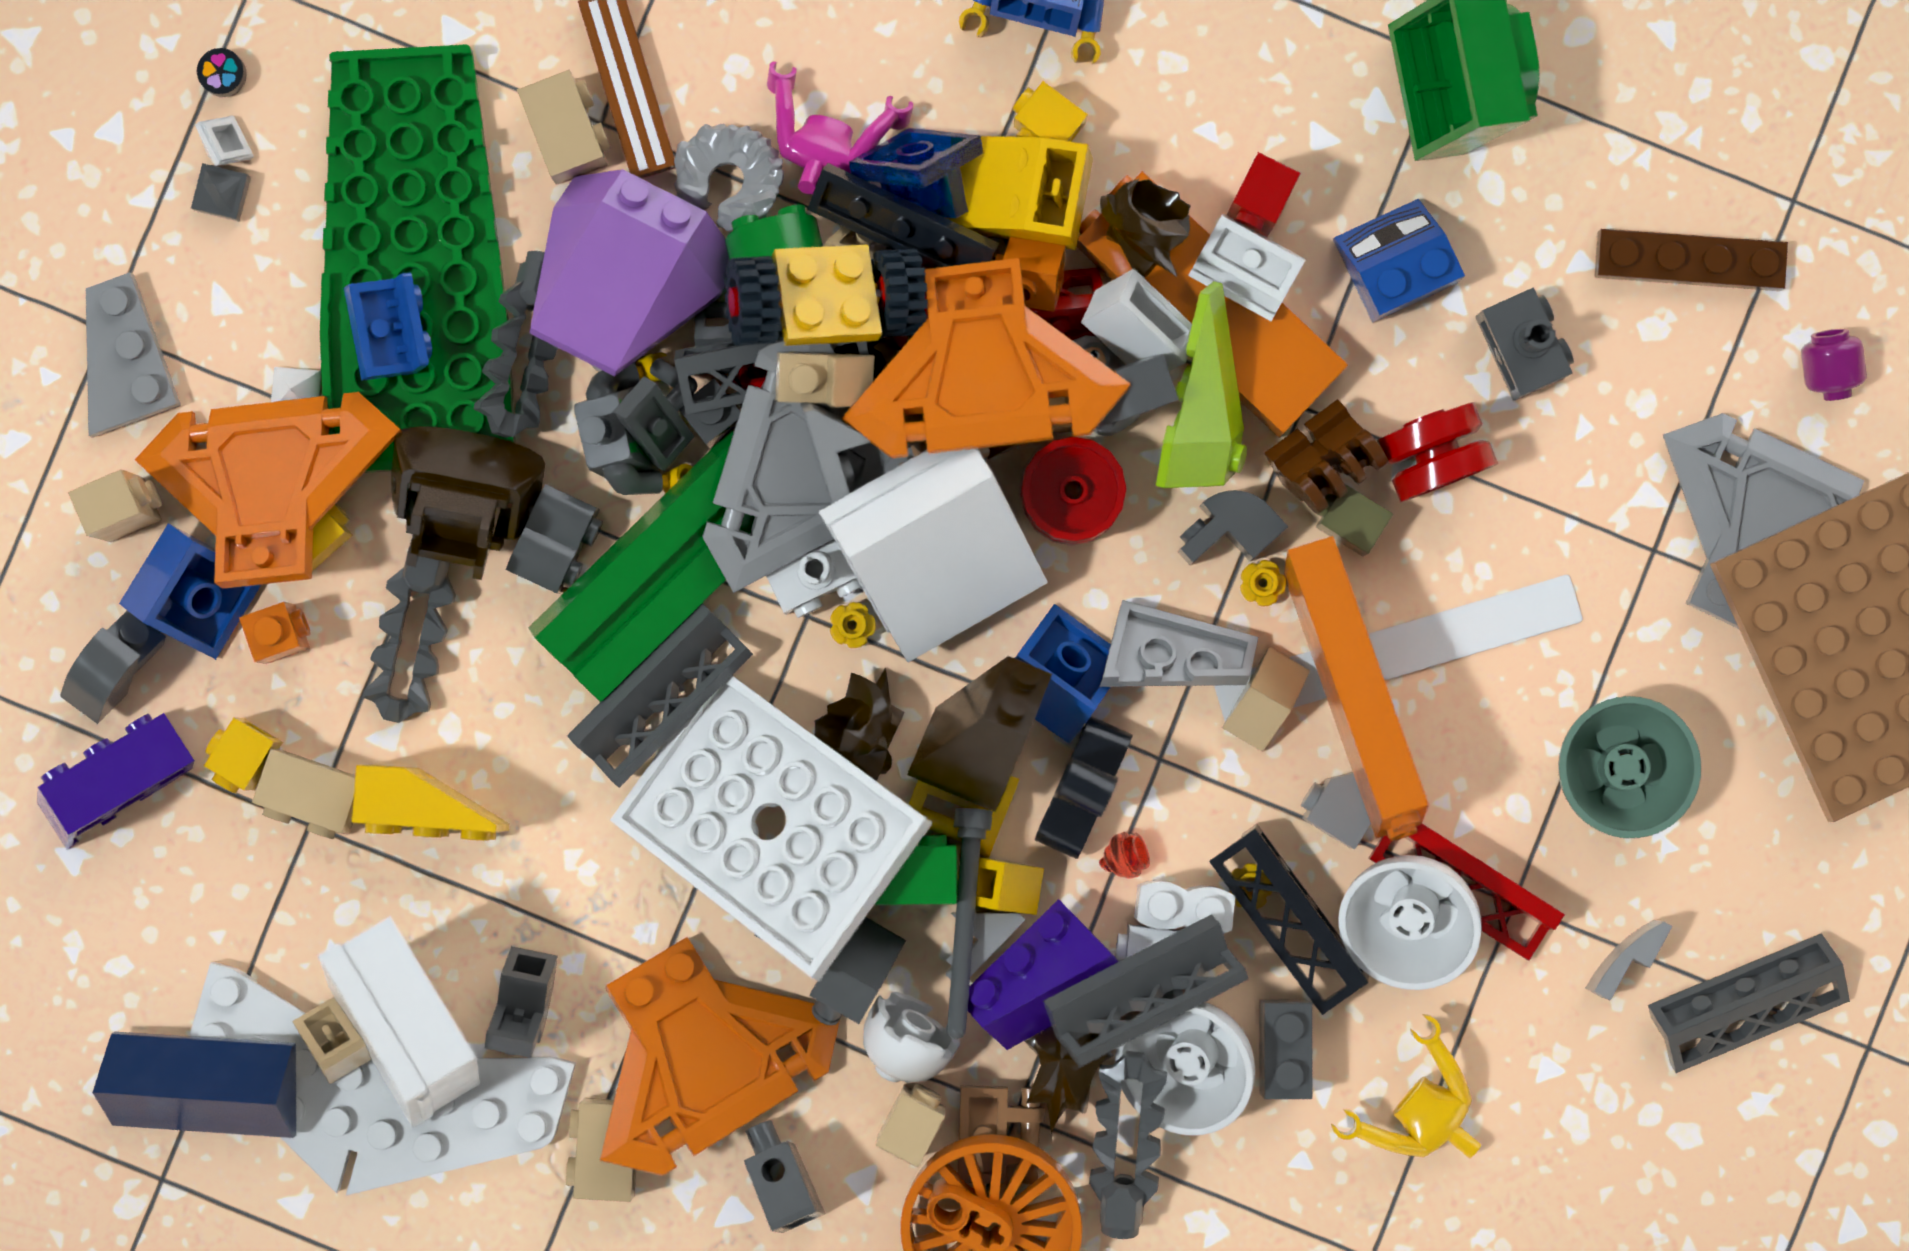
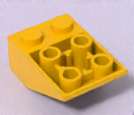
[939,136,1093,250]
[352,765,509,841]

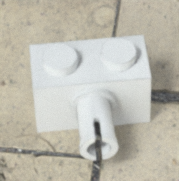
[766,539,862,618]

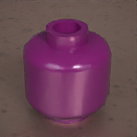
[1801,329,1867,401]

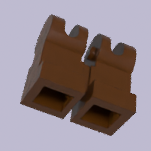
[1264,399,1389,515]

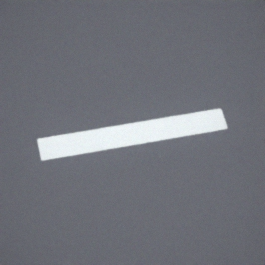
[1214,575,1583,721]

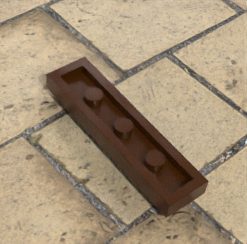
[1594,229,1788,291]

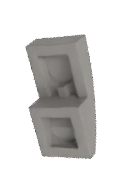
[1585,919,1672,1001]

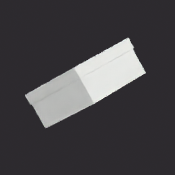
[819,448,1048,663]
[317,916,480,1128]

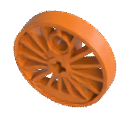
[900,1134,1082,1251]

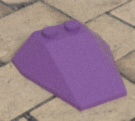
[529,169,729,376]

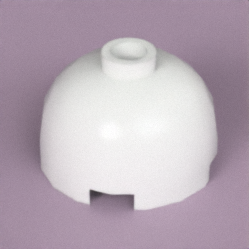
[863,992,960,1083]

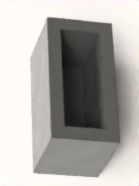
[1259,999,1312,1099]

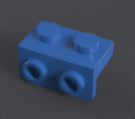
[344,272,432,381]

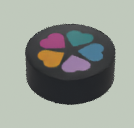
[197,48,247,97]

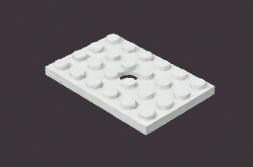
[610,675,932,982]

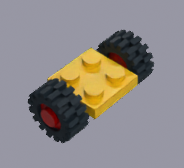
[725,245,928,346]

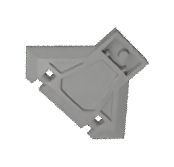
[702,337,914,593]
[1662,413,1865,629]

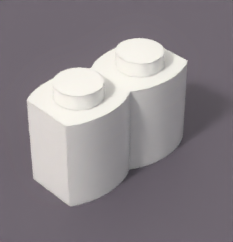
[1134,880,1235,933]

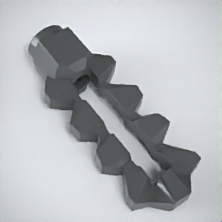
[474,251,558,438]
[362,548,456,723]
[1089,1051,1168,1239]

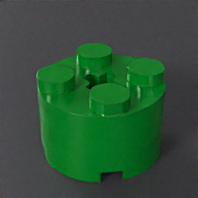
[725,204,823,259]

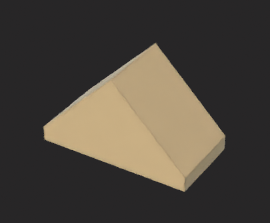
[1222,647,1310,752]
[292,997,371,1084]

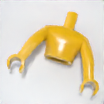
[1331,1014,1482,1159]

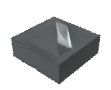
[191,163,251,222]

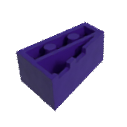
[37,713,194,850]
[968,899,1120,1050]

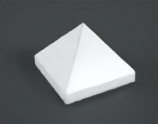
[195,115,254,166]
[271,367,322,402]

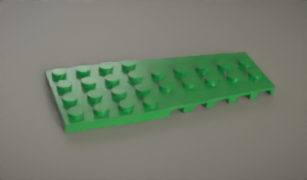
[319,44,516,473]

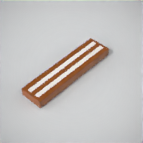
[578,0,675,179]

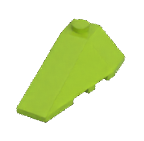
[1156,281,1247,488]

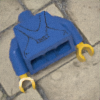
[959,0,1104,64]

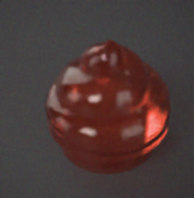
[1099,832,1150,879]

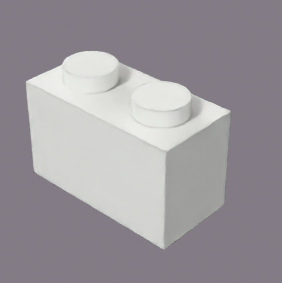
[1081,269,1192,371]

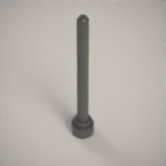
[947,808,993,1039]

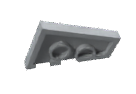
[86,272,181,438]
[1100,600,1259,687]

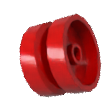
[1377,402,1498,503]
[1020,437,1127,546]

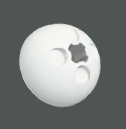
[1338,855,1481,990]
[1115,1002,1255,1135]

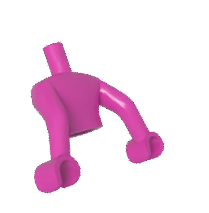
[767,61,913,194]

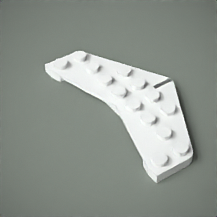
[190,962,576,1196]

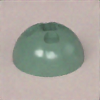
[1558,696,1701,839]

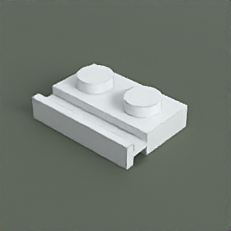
[1188,214,1306,321]

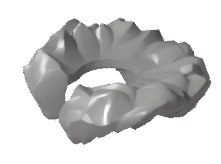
[674,124,784,231]

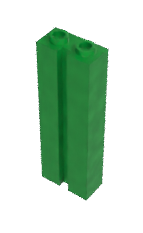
[528,430,755,702]

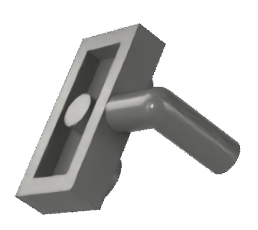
[613,358,698,471]

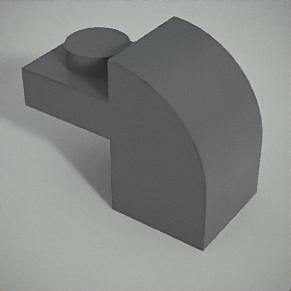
[1098,354,1179,426]
[1177,490,1288,565]
[60,611,166,724]
[484,946,558,1058]

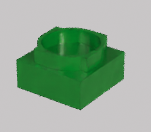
[1388,0,1539,161]

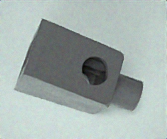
[744,1120,826,1233]

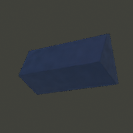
[92,1031,296,1138]

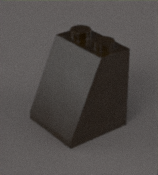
[907,656,1052,812]

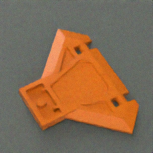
[842,258,1131,459]
[135,392,402,589]
[600,937,840,1176]

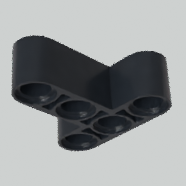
[1034,716,1133,859]

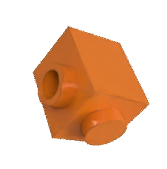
[995,237,1066,312]
[239,602,311,664]

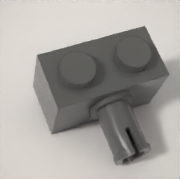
[1475,287,1574,401]
[809,917,907,1025]

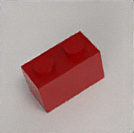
[1227,152,1301,238]

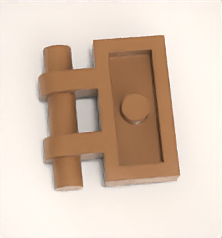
[958,1085,1045,1184]

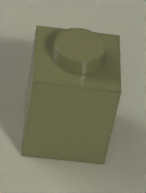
[1316,484,1393,557]

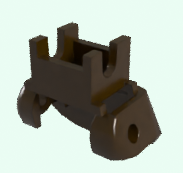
[391,426,545,580]

